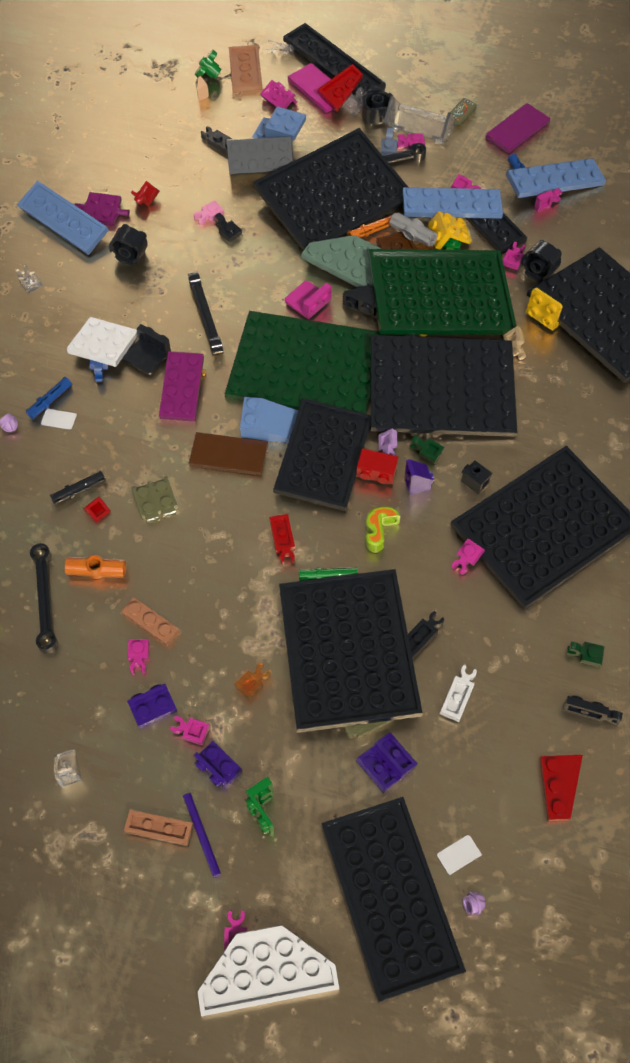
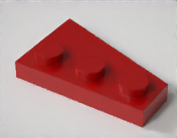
[318,64,363,113]
[539,755,583,822]

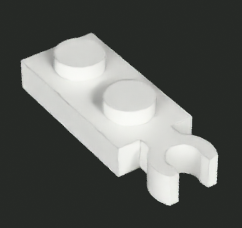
[440,665,477,722]

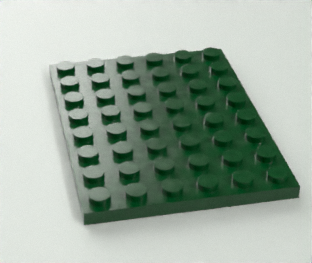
[368,249,517,335]
[225,310,380,414]

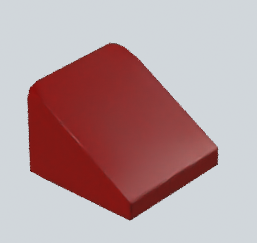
[83,497,111,522]

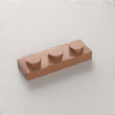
[121,597,180,647]
[124,810,193,846]

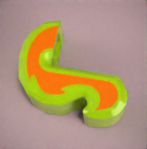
[365,506,400,553]

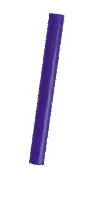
[183,793,221,877]

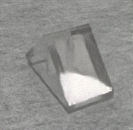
[54,749,82,787]

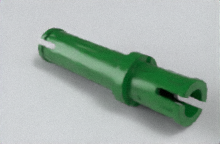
[299,567,358,581]

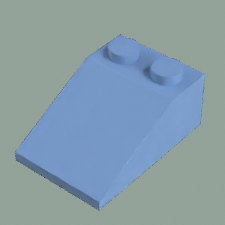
[240,397,298,443]

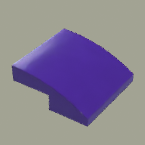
[356,732,418,793]

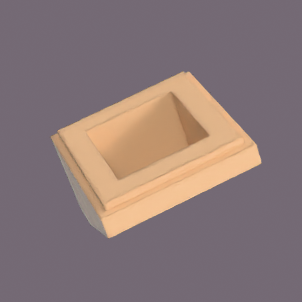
[197,76,209,101]

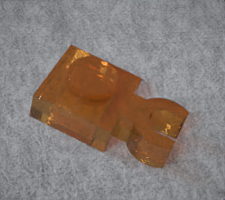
[234,663,271,700]

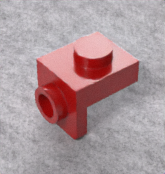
[131,181,160,207]

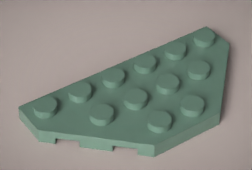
[301,235,381,287]

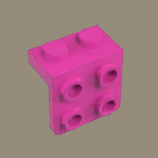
[285,281,332,320]

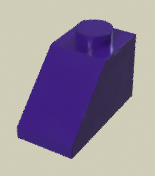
[404,459,434,495]

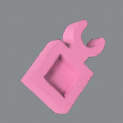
[193,200,224,225]

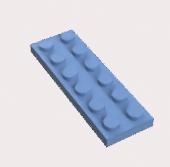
[506,158,606,198]
[17,180,109,255]
[402,187,503,218]

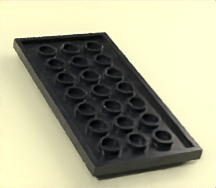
[321,797,466,1003]

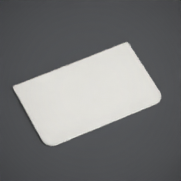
[41,409,77,430]
[437,835,482,875]

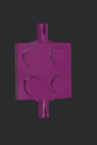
[74,192,130,226]

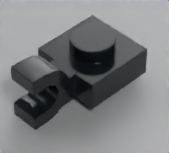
[215,213,242,243]

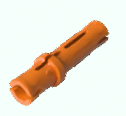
[347,215,392,238]

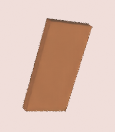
[229,45,263,92]

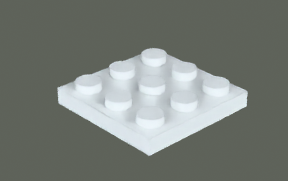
[67,317,138,367]

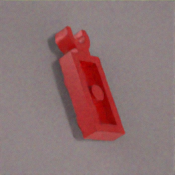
[269,514,295,565]

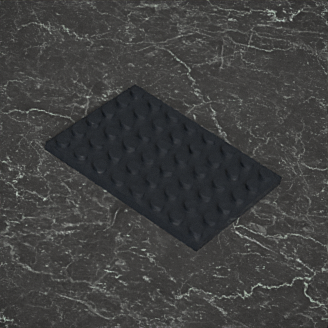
[253,128,409,251]
[527,247,630,383]
[371,335,518,437]
[450,445,630,610]
[279,569,423,733]

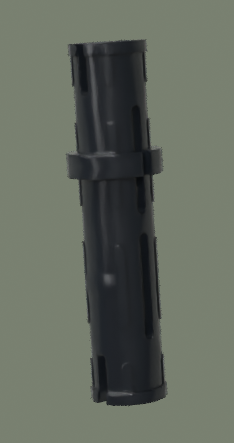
[50,470,106,505]

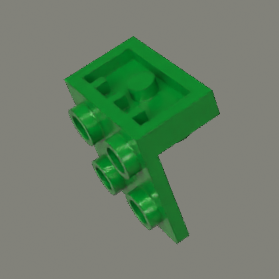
[245,776,275,837]

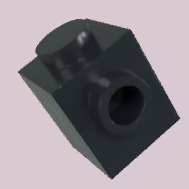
[461,460,492,494]

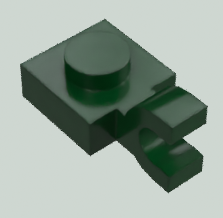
[409,435,444,464]
[566,641,604,667]

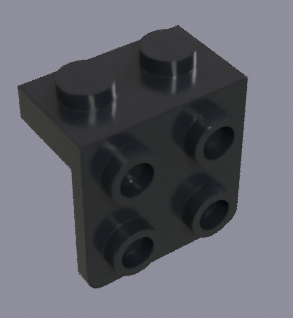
[123,324,171,375]

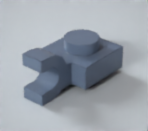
[381,128,397,156]

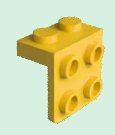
[427,211,472,250]
[526,288,562,331]

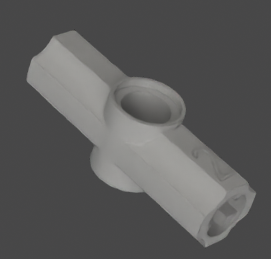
[389,212,438,247]

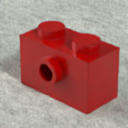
[356,448,399,485]

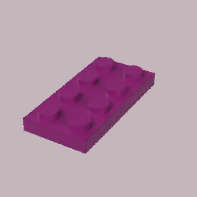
[159,351,204,421]

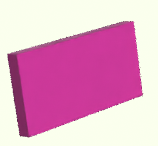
[288,63,350,113]

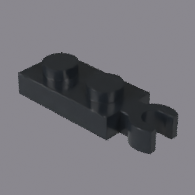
[201,126,232,155]
[408,611,444,660]
[562,695,623,725]

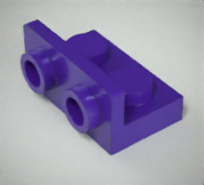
[127,684,177,729]
[194,741,243,789]

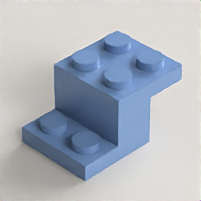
[252,107,306,140]

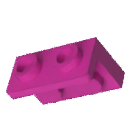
[260,80,297,109]

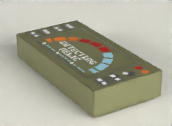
[446,98,477,126]

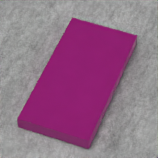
[485,103,551,154]

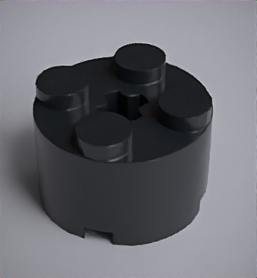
[362,88,394,125]
[109,224,148,265]
[521,240,562,282]

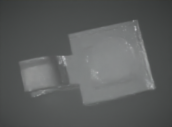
[266,39,294,55]

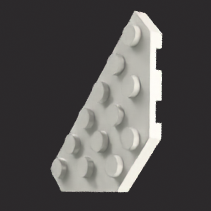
[198,925,339,1016]

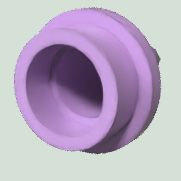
[0,413,18,432]
[463,892,486,915]

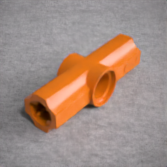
[65,555,126,579]

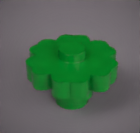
[194,49,221,79]

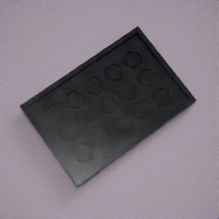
[273,398,371,511]

